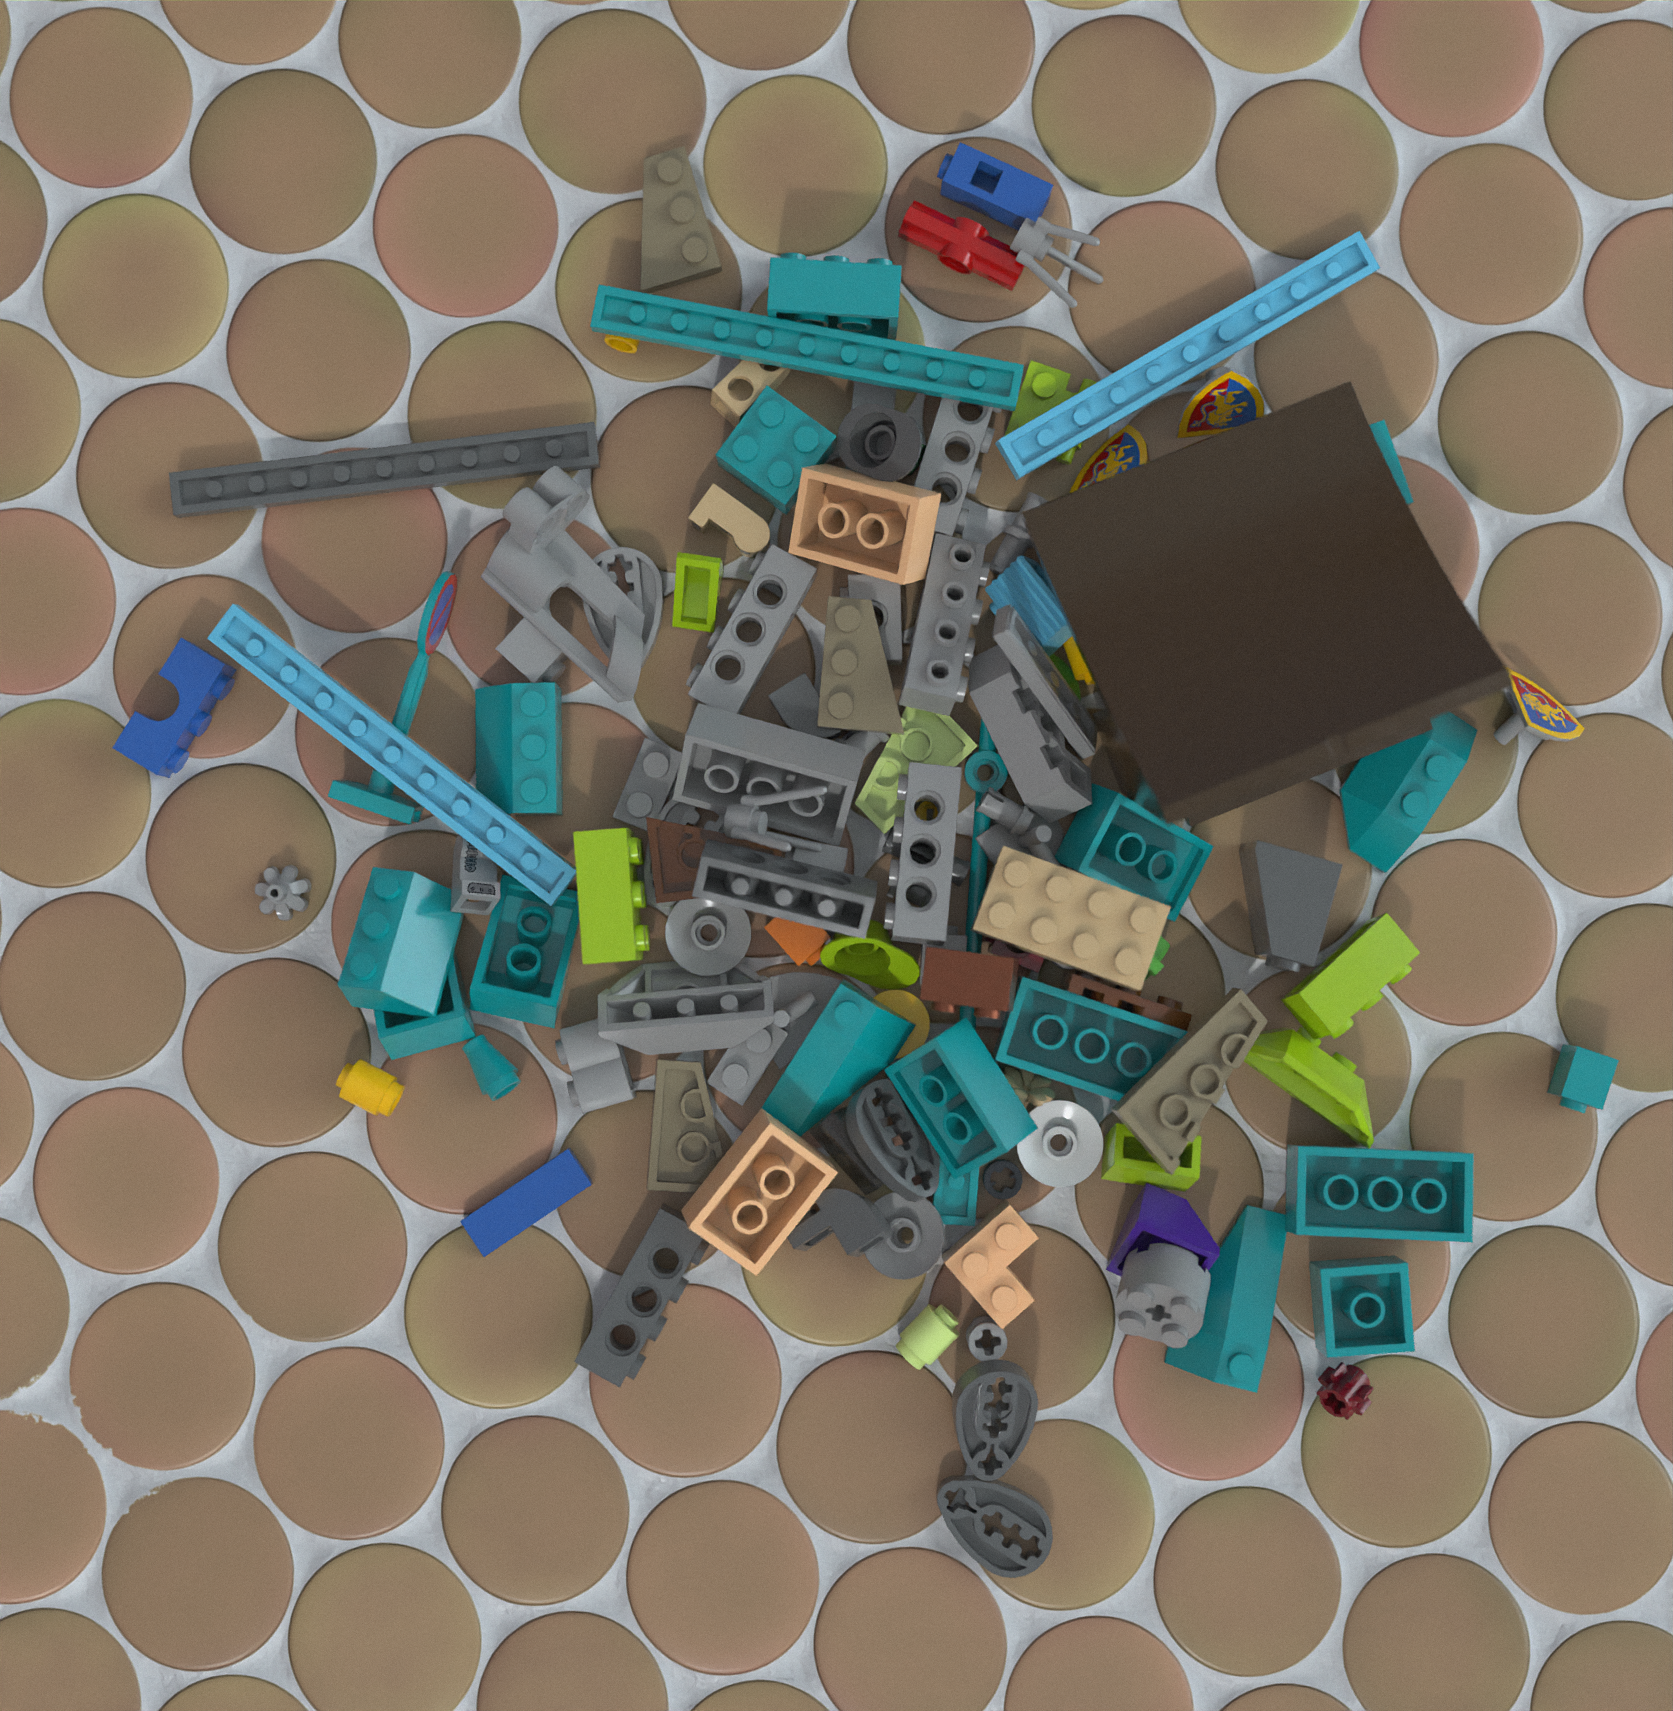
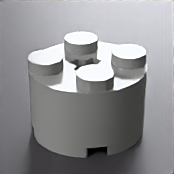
[1115,1243,1211,1348]

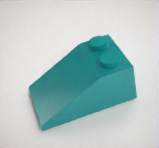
[1055,783,1214,922]
[470,874,580,1029]
[373,949,476,1060]

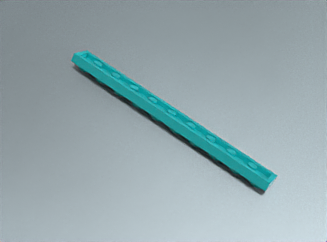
[590,284,1024,411]

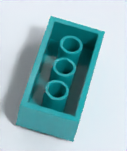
[992,976,1188,1101]
[1285,1144,1474,1243]

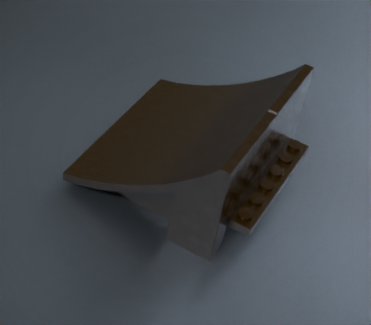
[1020,382,1514,826]

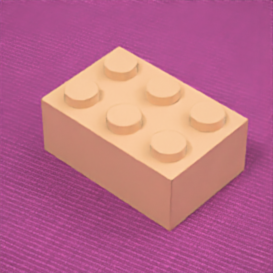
[788,464,941,585]
[681,1108,838,1276]

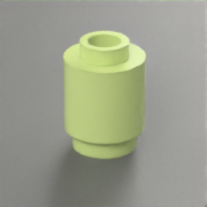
[896,1304,960,1370]

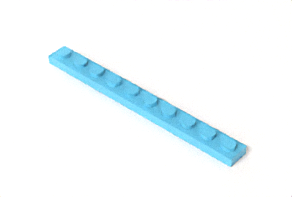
[995,231,1380,481]
[207,604,576,906]

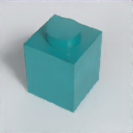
[1547,1044,1619,1114]

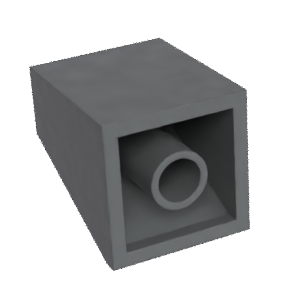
[1239,840,1343,972]

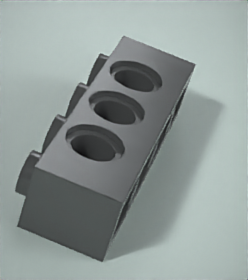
[692,839,878,939]
[574,1203,710,1388]

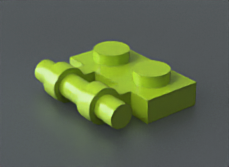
[1005,360,1097,465]

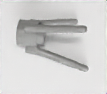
[1010,217,1103,308]
[724,786,828,852]

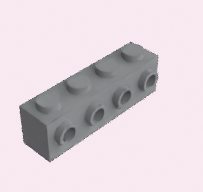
[898,533,990,716]

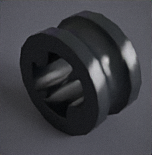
[982,1159,1023,1200]

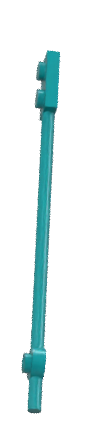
[932,718,1008,1226]

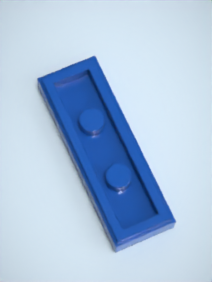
[460,1147,593,1257]

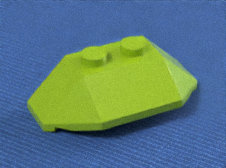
[1243,1026,1374,1148]

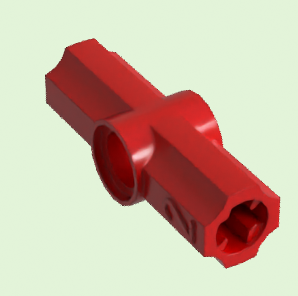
[898,200,1025,291]

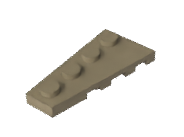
[1111,987,1268,1175]

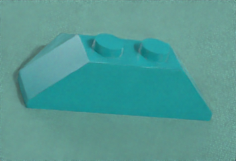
[1339,712,1478,873]

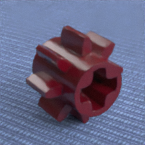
[1316,1362,1374,1420]

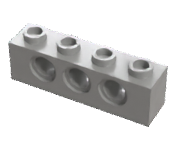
[914,398,1002,539]
[686,544,817,715]
[884,762,962,946]

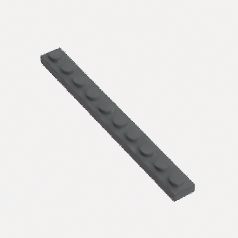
[169,422,601,518]

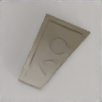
[817,596,904,735]

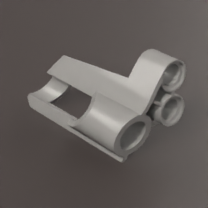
[481,466,645,703]

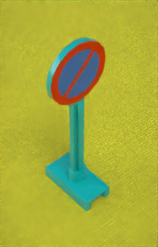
[328,571,457,825]

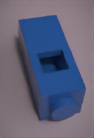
[937,142,1053,231]

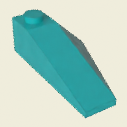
[761,979,916,1136]
[1164,1204,1287,1393]

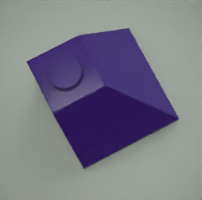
[1106,1183,1220,1276]

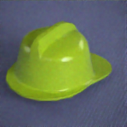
[820,919,920,989]

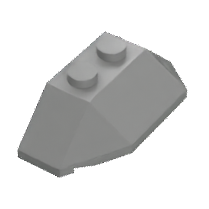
[598,961,774,1055]

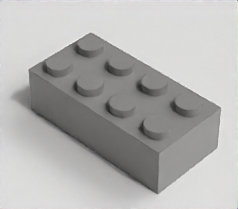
[672,703,866,847]

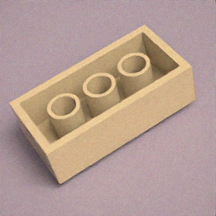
[970,846,1171,991]

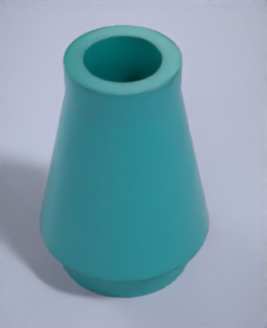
[462,1034,521,1101]

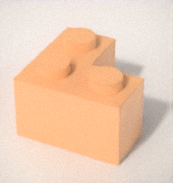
[941,1199,1038,1329]

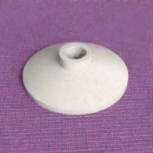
[1016,1100,1103,1187]

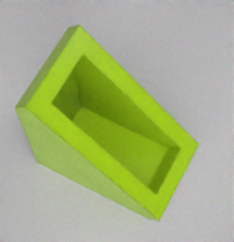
[672,552,724,633]

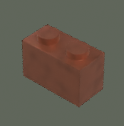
[920,947,1020,1019]

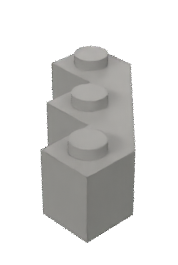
[968,645,1092,823]

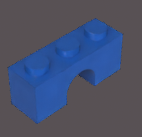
[112,638,237,778]

